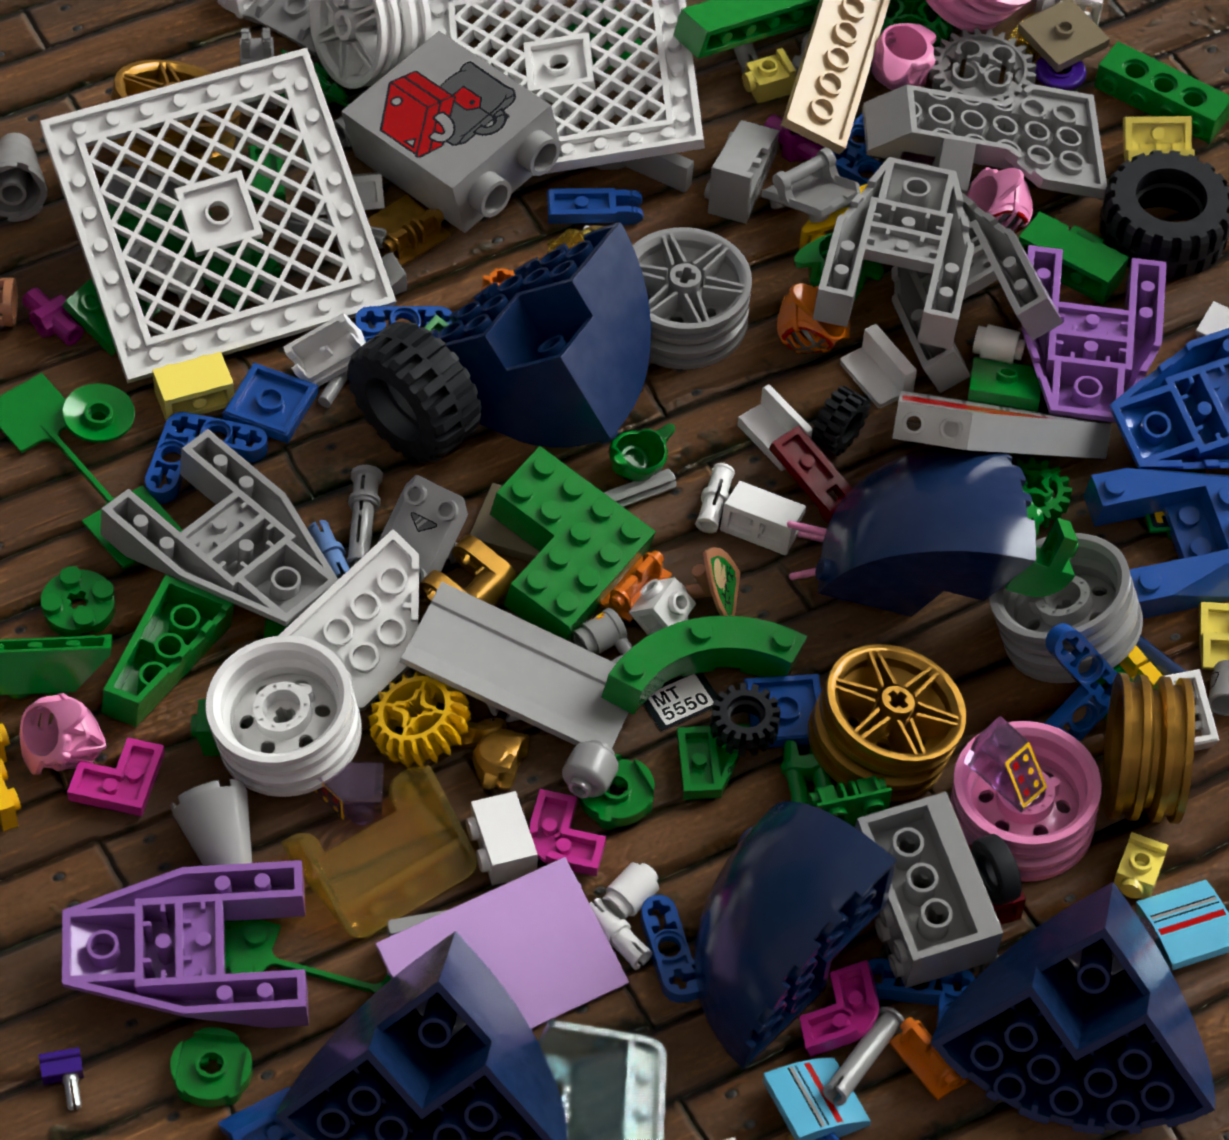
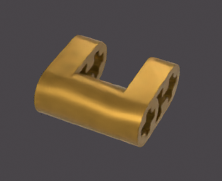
[419,535,517,606]

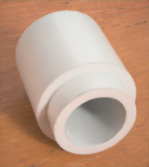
[972,324,1026,364]
[602,862,659,920]

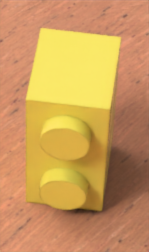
[152,352,234,421]

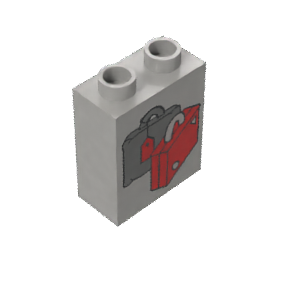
[341,31,562,233]

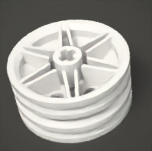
[309,0,432,89]
[206,635,362,797]

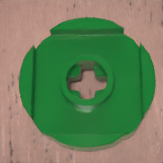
[41,566,116,637]
[578,754,655,830]
[170,1027,253,1107]

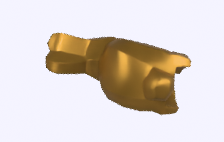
[453,718,530,790]

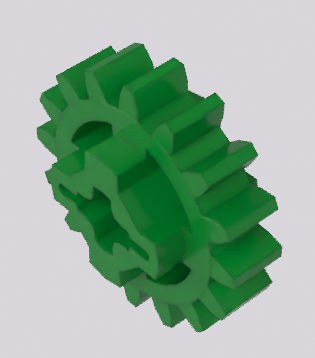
[1015,457,1072,528]

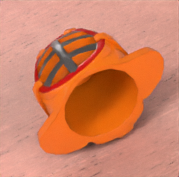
[777,283,850,354]

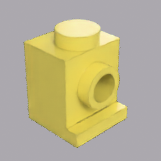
[742,48,796,104]
[1114,832,1168,899]

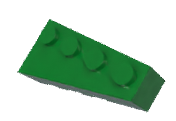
[101,575,234,727]

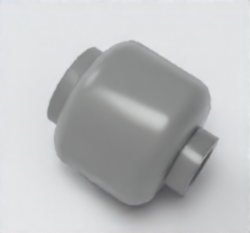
[562,740,618,798]

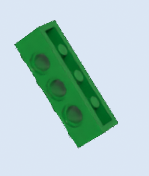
[1094,41,1229,144]

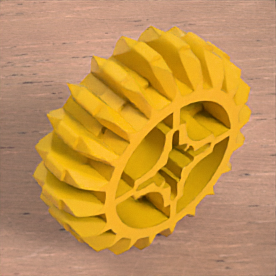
[368,670,472,768]

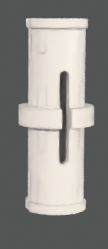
[695,463,735,533]
[589,898,652,970]

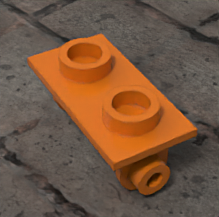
[600,550,672,623]
[889,1017,969,1101]

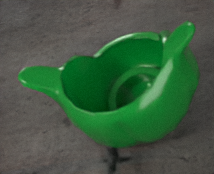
[609,423,675,482]

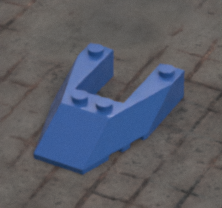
[1109,328,1229,469]
[1083,468,1229,619]

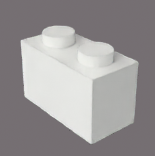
[466,791,538,886]

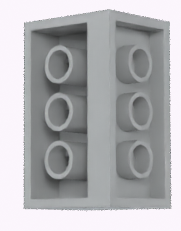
[855,792,1003,988]

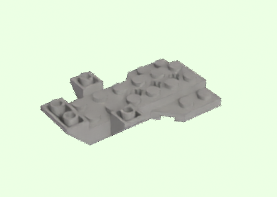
[862,84,1107,199]

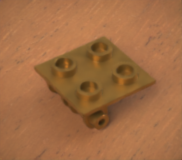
[368,195,451,266]

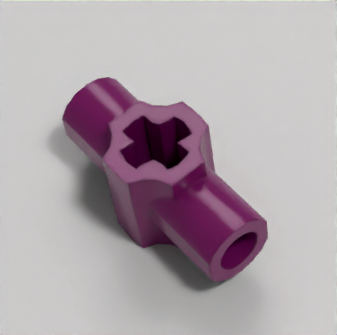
[764,114,825,162]
[22,288,83,346]

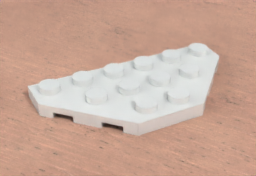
[257,529,419,711]

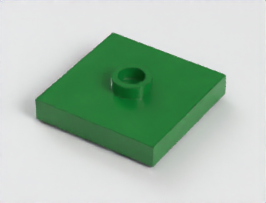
[968,357,1041,412]

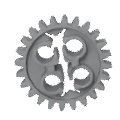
[929,28,1036,101]

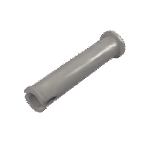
[823,1006,904,1106]

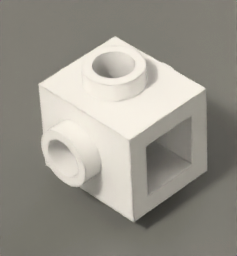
[629,577,696,636]

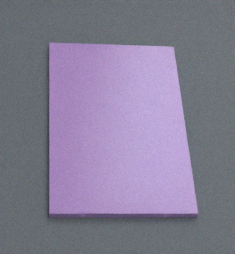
[375,857,629,1029]

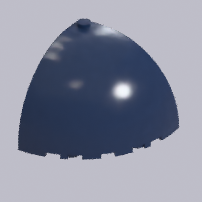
[431,222,651,448]
[815,446,1036,617]
[694,801,897,1070]
[930,882,1215,1134]
[275,931,568,1140]

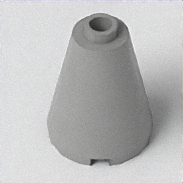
[0,133,47,222]
[171,779,252,866]

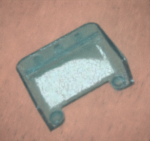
[538,1020,667,1140]

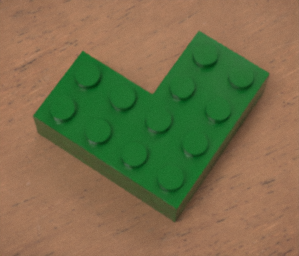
[489,446,656,641]

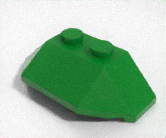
[0,634,113,699]

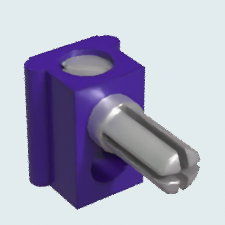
[39,1047,84,1110]

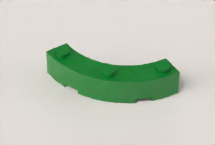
[601,616,808,715]

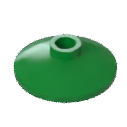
[62,384,135,443]

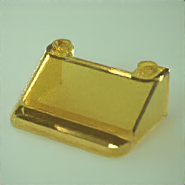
[281,765,477,938]

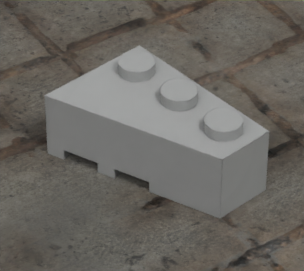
[704,120,779,224]

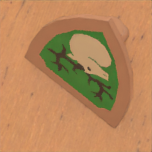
[685,547,741,616]

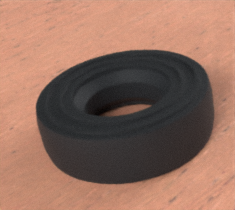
[971,834,1022,906]

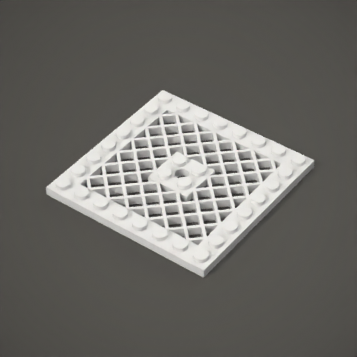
[428,0,705,176]
[40,48,396,384]

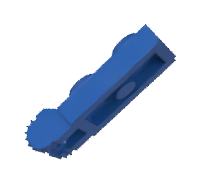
[547,188,644,225]

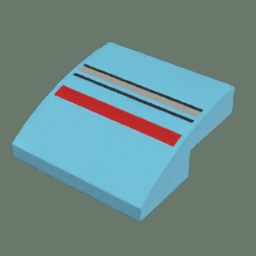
[1136,880,1229,970]
[763,1058,871,1140]

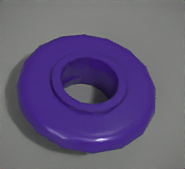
[1035,56,1086,90]

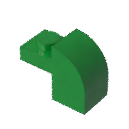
[1004,518,1078,597]

